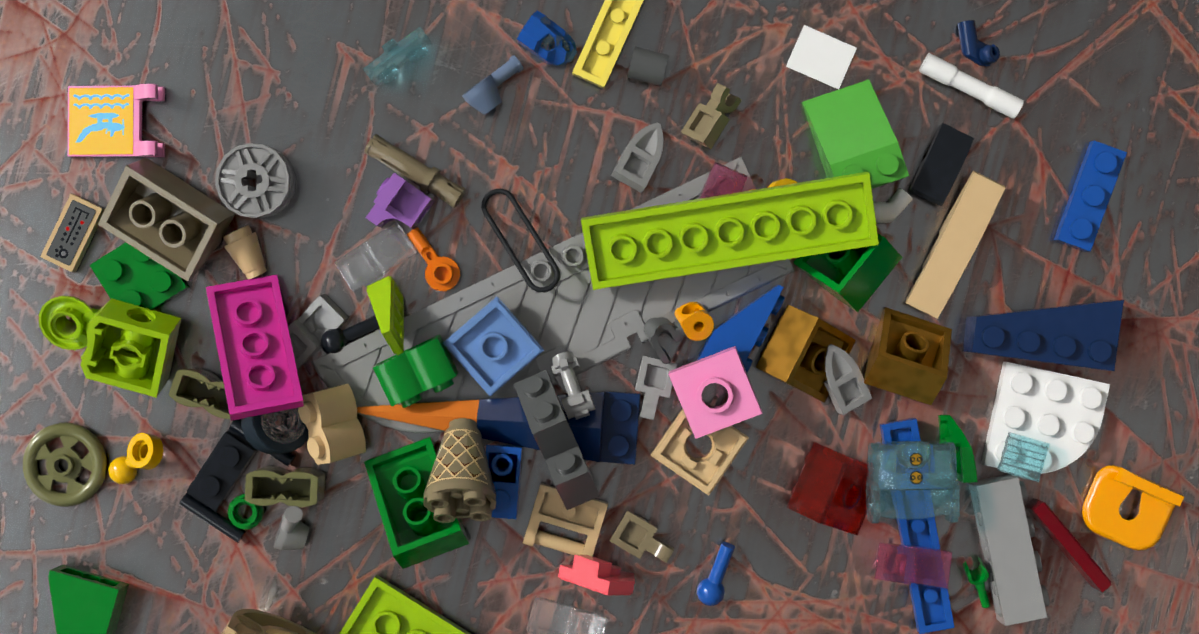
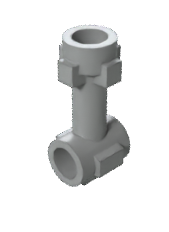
[551,352,595,420]

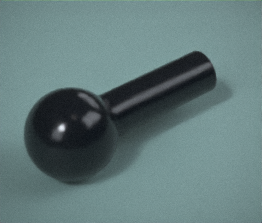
[320,315,380,354]

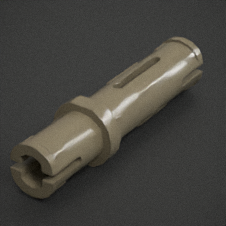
[364,134,466,208]

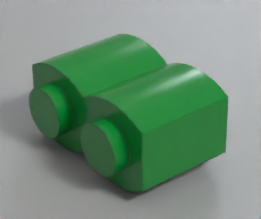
[373,334,459,408]

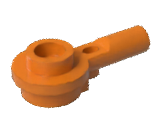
[407,227,460,291]

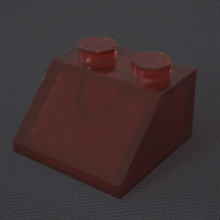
[787,442,884,536]

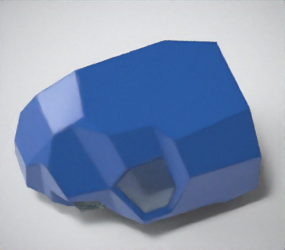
[517,10,577,66]

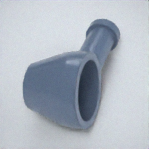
[462,55,524,115]

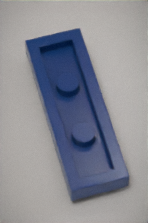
[1054,140,1127,252]

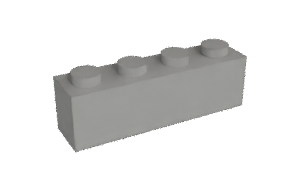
[968,474,1050,626]

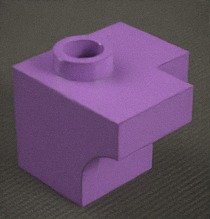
[366,173,435,229]

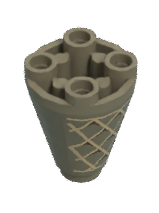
[423,418,496,523]

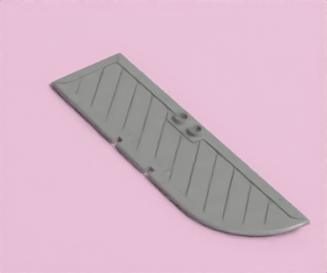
[311,157,794,433]

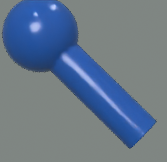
[697,542,735,606]

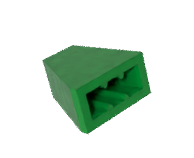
[48,565,129,634]

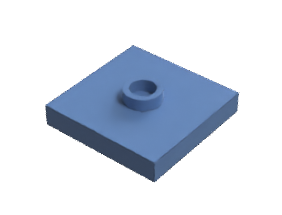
[443,296,544,396]

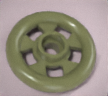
[22,423,107,507]

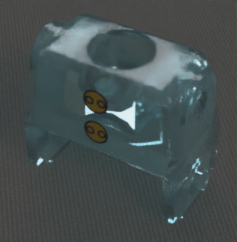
[866,441,960,524]

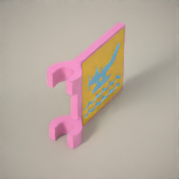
[68,84,165,158]

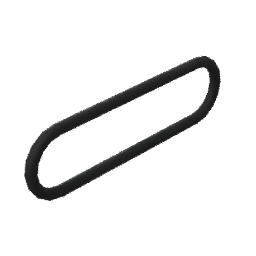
[481,189,560,292]

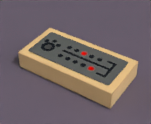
[40,194,105,273]

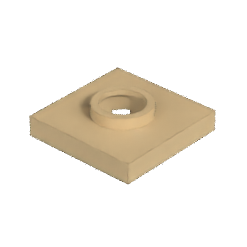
[650,408,749,496]

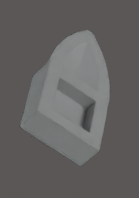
[611,122,664,193]
[824,344,873,415]

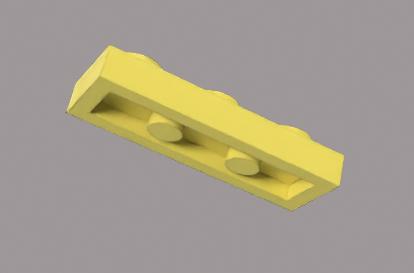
[572,0,645,89]

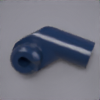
[957,20,1000,67]

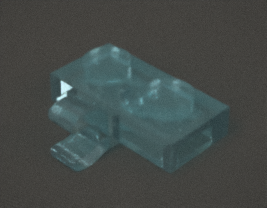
[363,27,432,85]

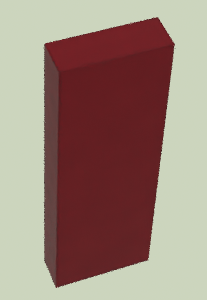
[1024,498,1112,593]

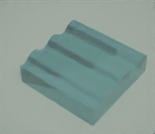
[998,432,1050,482]

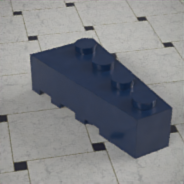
[962,300,1124,371]

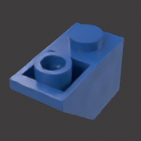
[486,444,522,519]

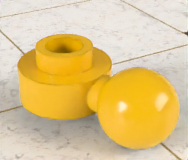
[108,433,163,484]

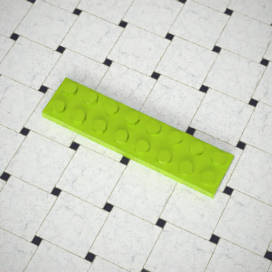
[581,172,879,290]

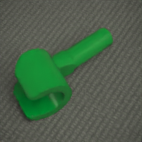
[963,557,991,608]

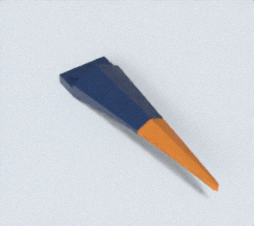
[357,391,641,465]

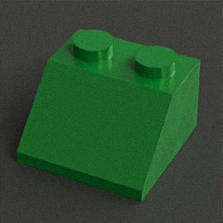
[793,233,903,312]

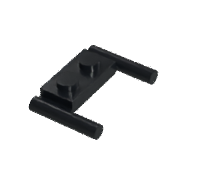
[179,419,296,543]

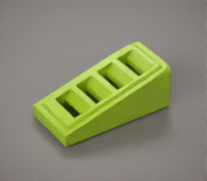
[366,276,404,355]

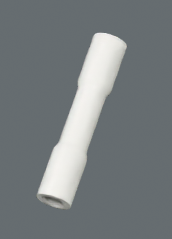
[919,53,1024,119]

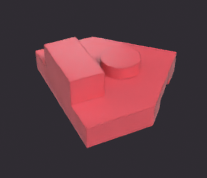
[558,555,635,595]

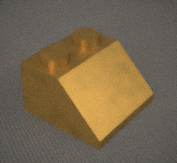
[756,305,856,403]
[864,307,952,405]

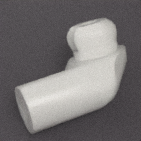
[873,188,913,223]

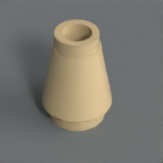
[223,225,267,279]

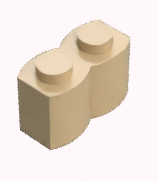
[298,384,366,465]

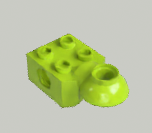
[39,295,181,398]

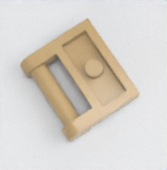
[523,483,608,557]

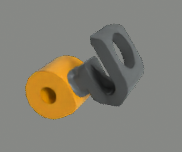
[644,302,714,364]

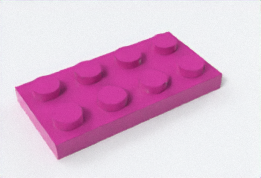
[206,275,304,421]

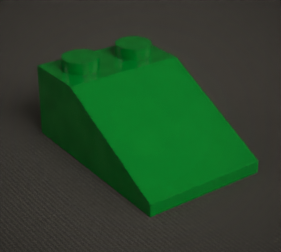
[364,437,469,569]

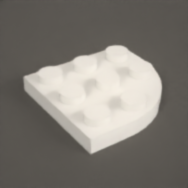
[981,361,1110,474]

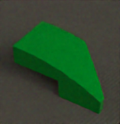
[938,415,978,483]

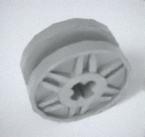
[215,143,296,219]

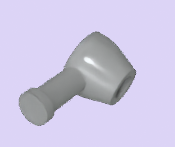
[274,506,309,550]

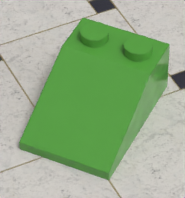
[802,79,909,189]

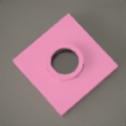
[668,346,762,439]

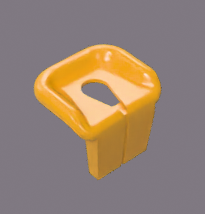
[1082,465,1184,550]

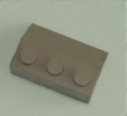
[98,157,235,282]

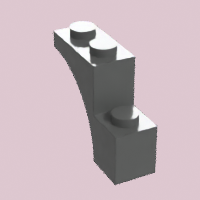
[514,370,600,510]

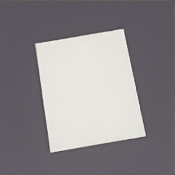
[786,25,857,90]

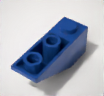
[696,285,785,372]

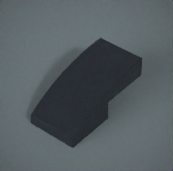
[909,123,974,206]

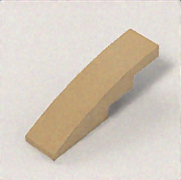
[906,170,1006,319]

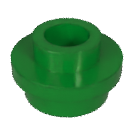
[228,494,264,529]

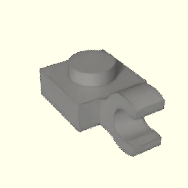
[635,356,677,420]

